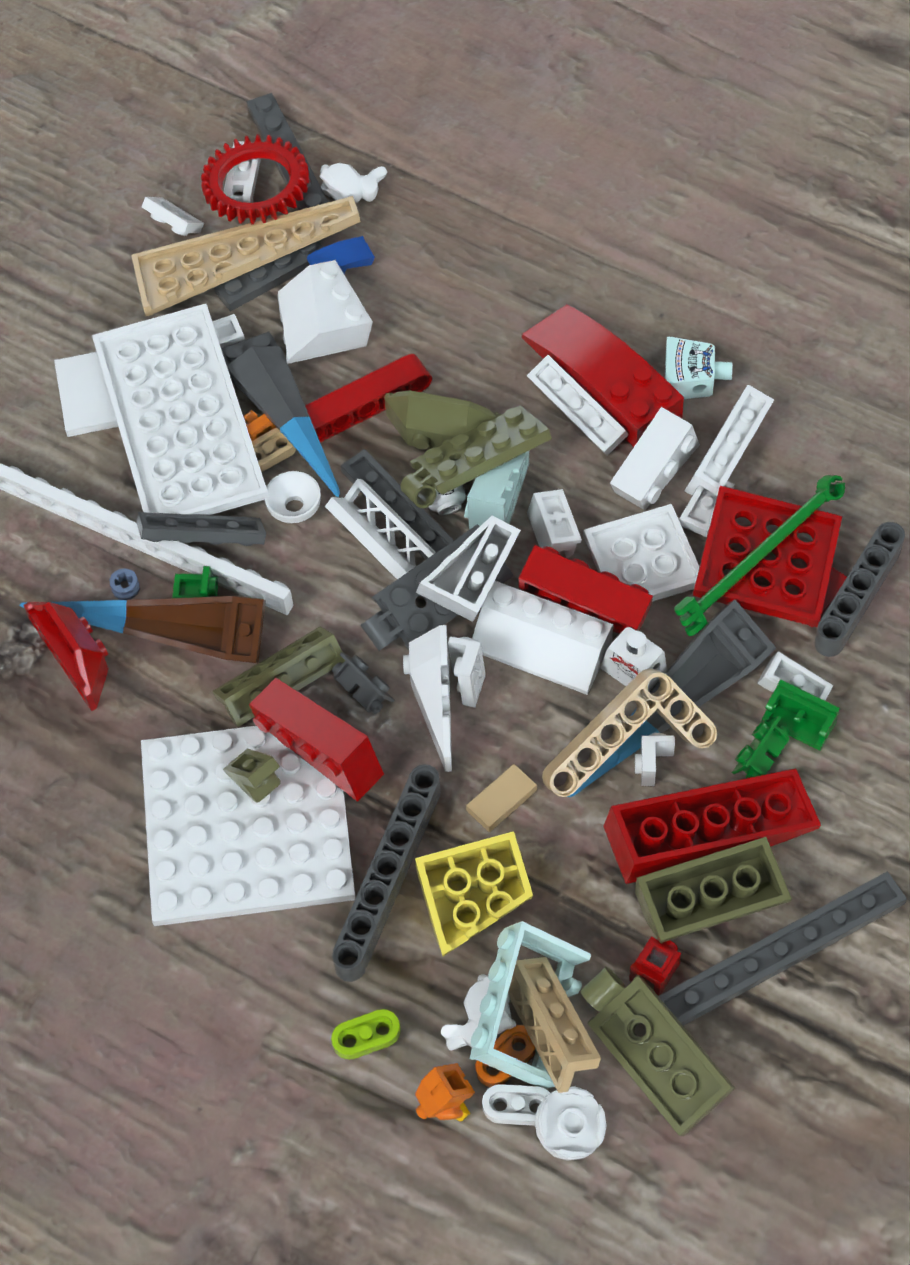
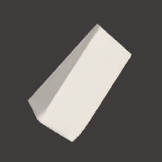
[757,651,833,701]

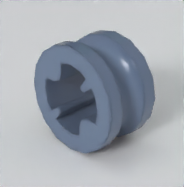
[109,568,140,600]

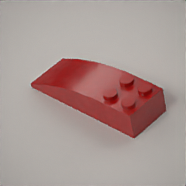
[522,304,684,447]
[603,768,821,884]

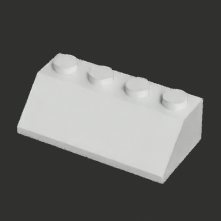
[472,581,613,695]

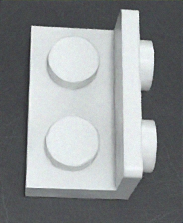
[448,637,486,708]

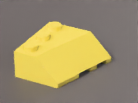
[415,831,533,957]

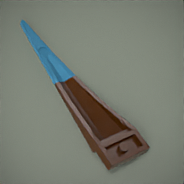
[20,596,266,664]

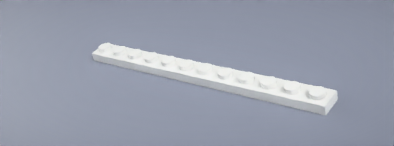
[0,463,294,615]

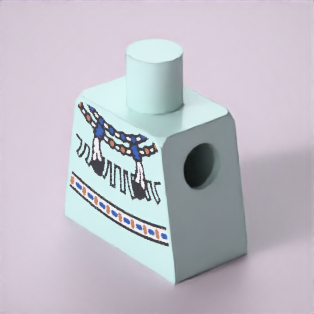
[665,337,732,399]

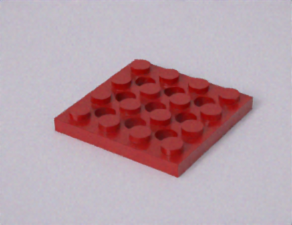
[692,486,843,627]

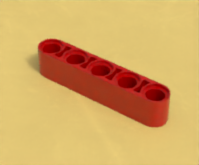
[305,354,433,443]

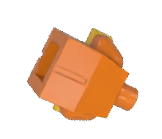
[415,1063,475,1121]

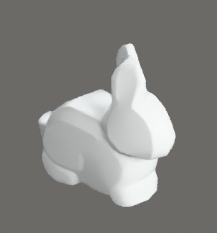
[319,163,388,204]
[441,974,516,1051]

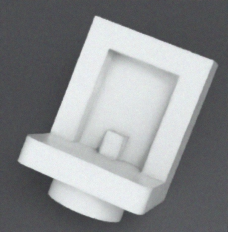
[635,733,675,786]

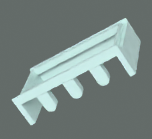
[469,921,591,1089]

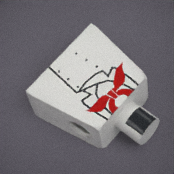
[600,627,667,692]

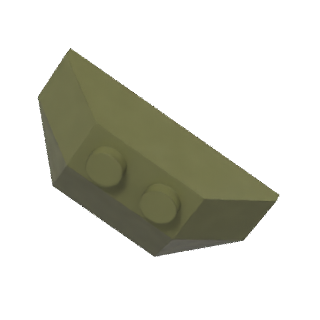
[384,390,502,450]

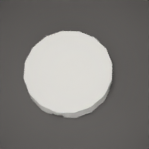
[535,1086,607,1161]

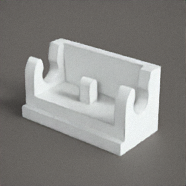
[527,489,582,558]

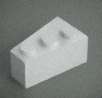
[416,515,521,622]

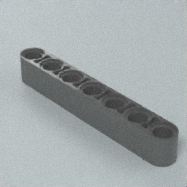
[332,764,441,982]

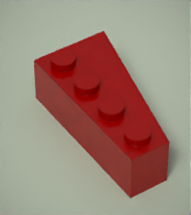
[519,545,653,634]
[249,678,384,802]

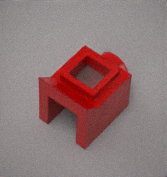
[629,936,681,996]

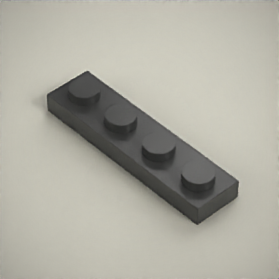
[214,241,323,312]
[137,512,266,546]

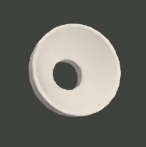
[265,471,321,523]

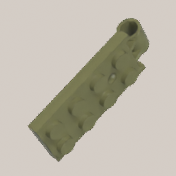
[401,405,552,508]
[580,966,736,1136]

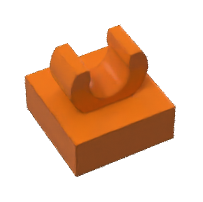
[243,410,276,441]

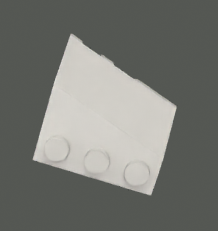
[277,260,373,364]

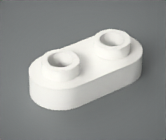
[482,1084,550,1126]

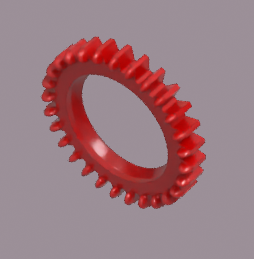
[201,134,310,225]

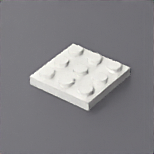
[583,504,700,602]

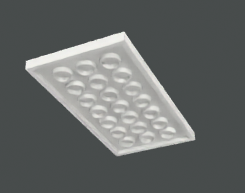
[92,304,269,515]

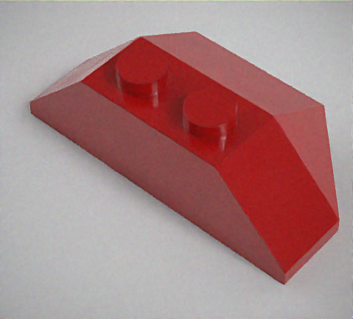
[24,602,109,711]

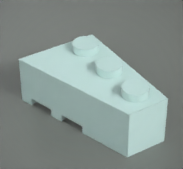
[464,451,529,530]

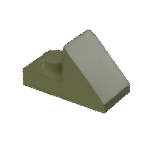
[223,748,281,803]

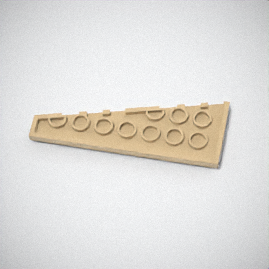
[131,196,361,316]

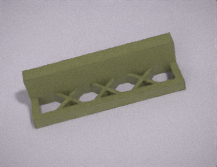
[212,626,345,727]

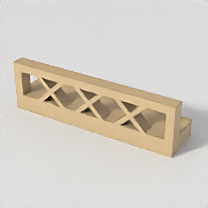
[508,957,601,1093]

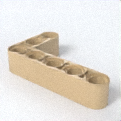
[542,668,717,797]

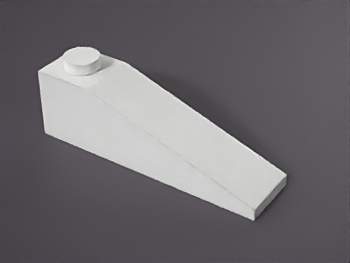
[403,625,452,772]

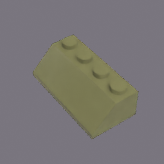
[635,837,792,943]

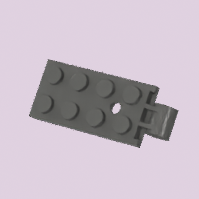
[361,524,514,651]

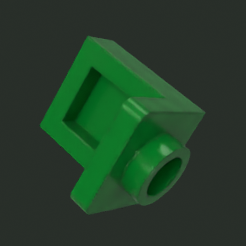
[172,566,218,598]

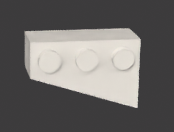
[610,407,700,510]

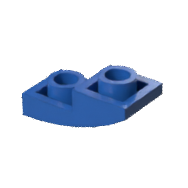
[307,236,375,274]

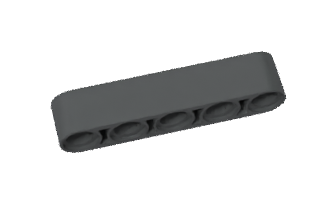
[814,522,905,657]

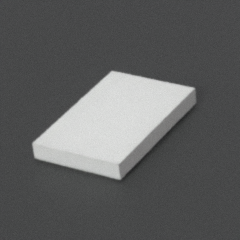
[54,352,118,437]

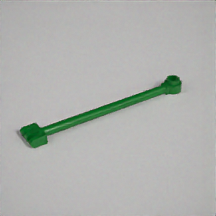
[674,475,845,636]

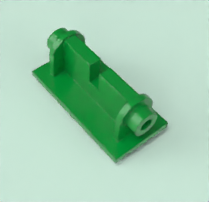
[732,716,790,778]

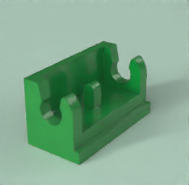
[761,679,840,751]

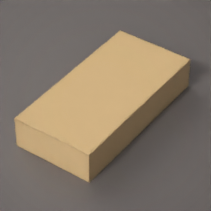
[466,764,537,833]

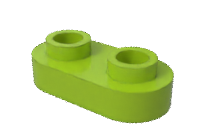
[331,1009,401,1060]

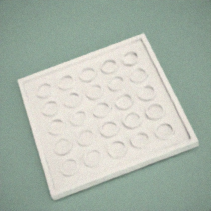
[141,726,356,926]

